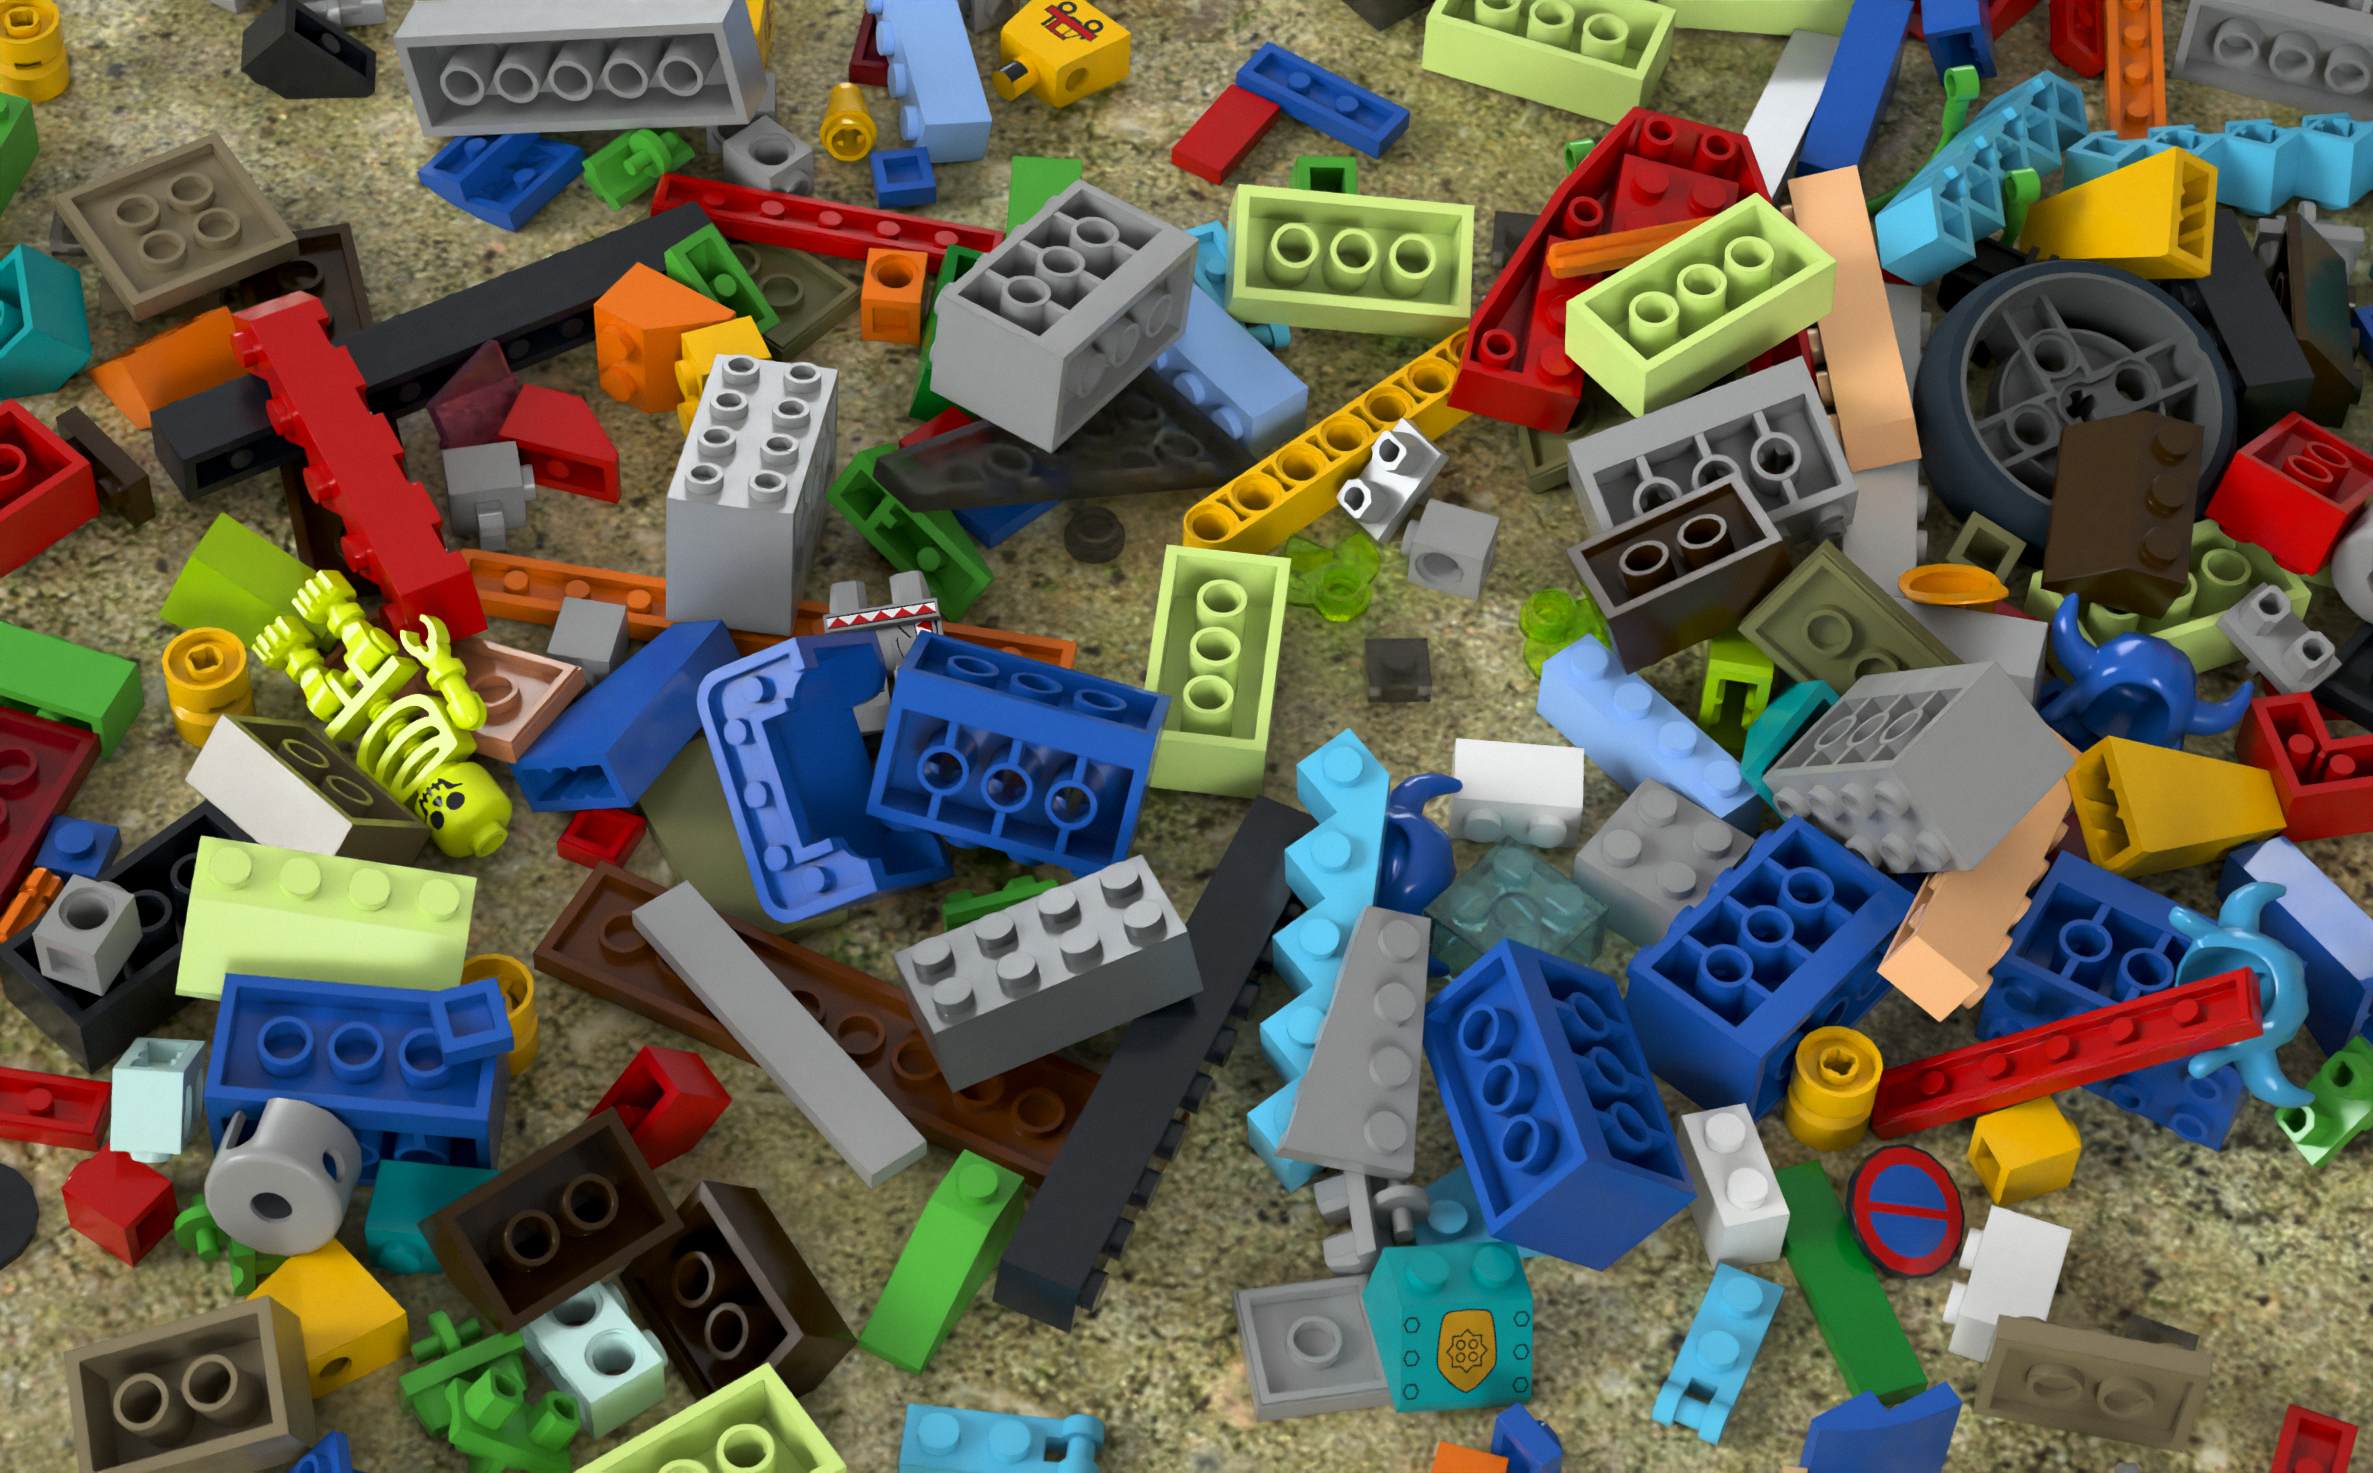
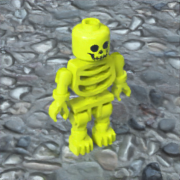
[250,570,513,858]

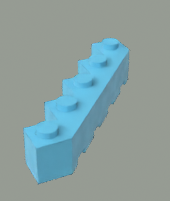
[1875,70,2089,287]
[2063,112,2373,216]
[1247,728,1390,1194]

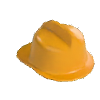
[1898,564,2009,614]

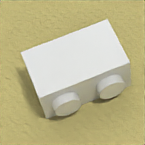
[1448,738,1584,848]
[1676,1103,1790,1273]
[1942,1205,2072,1363]

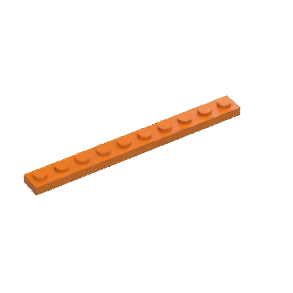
[461,547,1077,670]

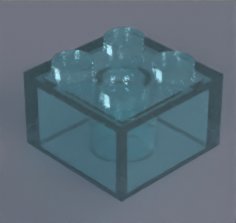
[1422,835,1609,982]

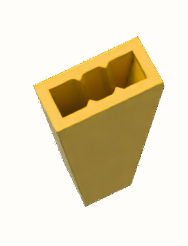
[2019,146,2218,279]
[2065,735,2287,879]

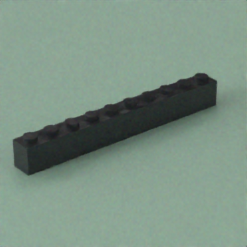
[149,200,730,502]
[992,794,1320,1334]

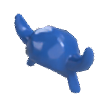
[2038,593,2254,752]
[1377,773,1463,978]

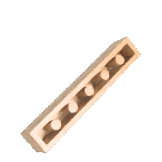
[1780,165,1922,473]
[1877,726,2082,1022]

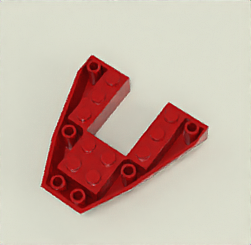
[1446,106,1822,475]

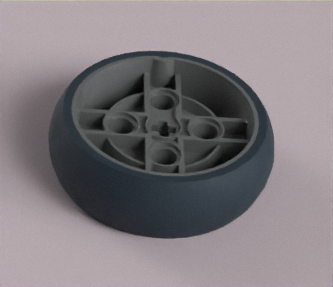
[1912,260,2237,570]

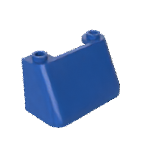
[696,630,955,923]

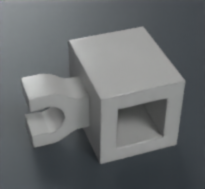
[441,440,537,554]

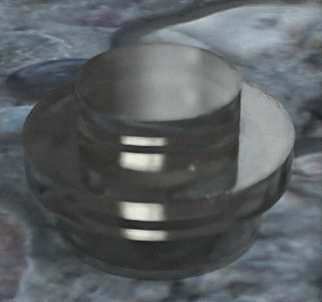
[1064,506,1125,564]

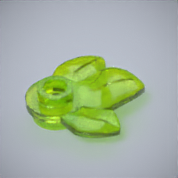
[1283,531,1380,622]
[1518,589,1614,681]

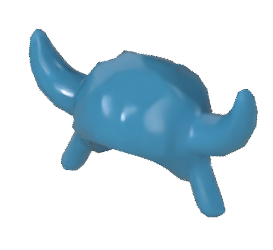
[2168,881,2315,1108]

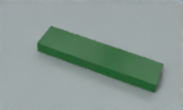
[1773,1159,1928,1406]

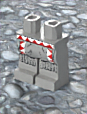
[823,570,944,750]

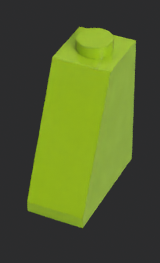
[158,511,339,654]
[1696,624,1774,757]

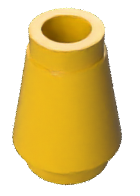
[820,83,877,161]

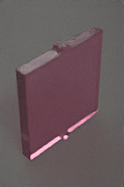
[425,339,520,450]

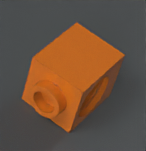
[861,248,928,345]

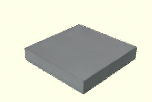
[1232,1273,1394,1422]

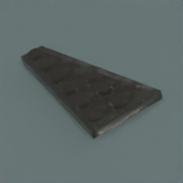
[872,366,1260,513]

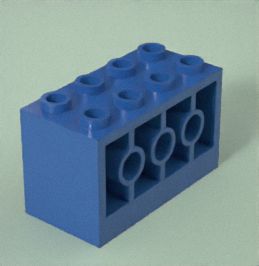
[865,630,1172,879]
[1623,814,1916,1125]
[1974,850,2308,1152]
[1422,937,1699,1272]
[203,973,511,1187]

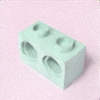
[110,1037,206,1163]
[519,1281,669,1441]

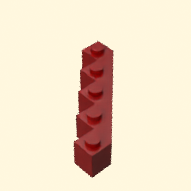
[230,290,488,648]

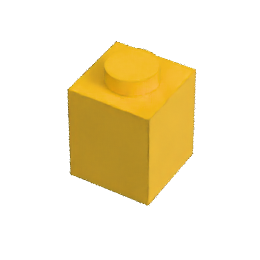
[1967,1095,2082,1208]

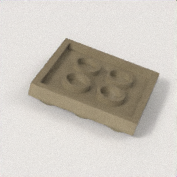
[55,132,300,323]

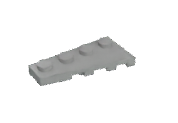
[1274,905,1431,1182]

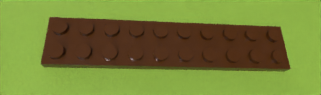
[533,860,1190,1221]

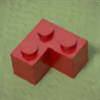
[2234,691,2373,843]

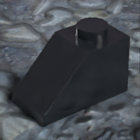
[241,0,376,99]

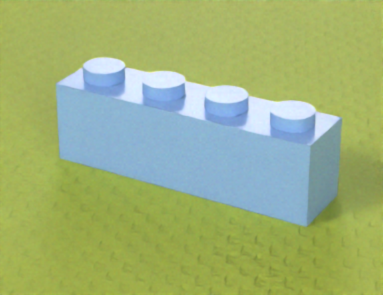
[865,0,992,163]
[1146,282,1308,460]
[1536,633,1764,838]

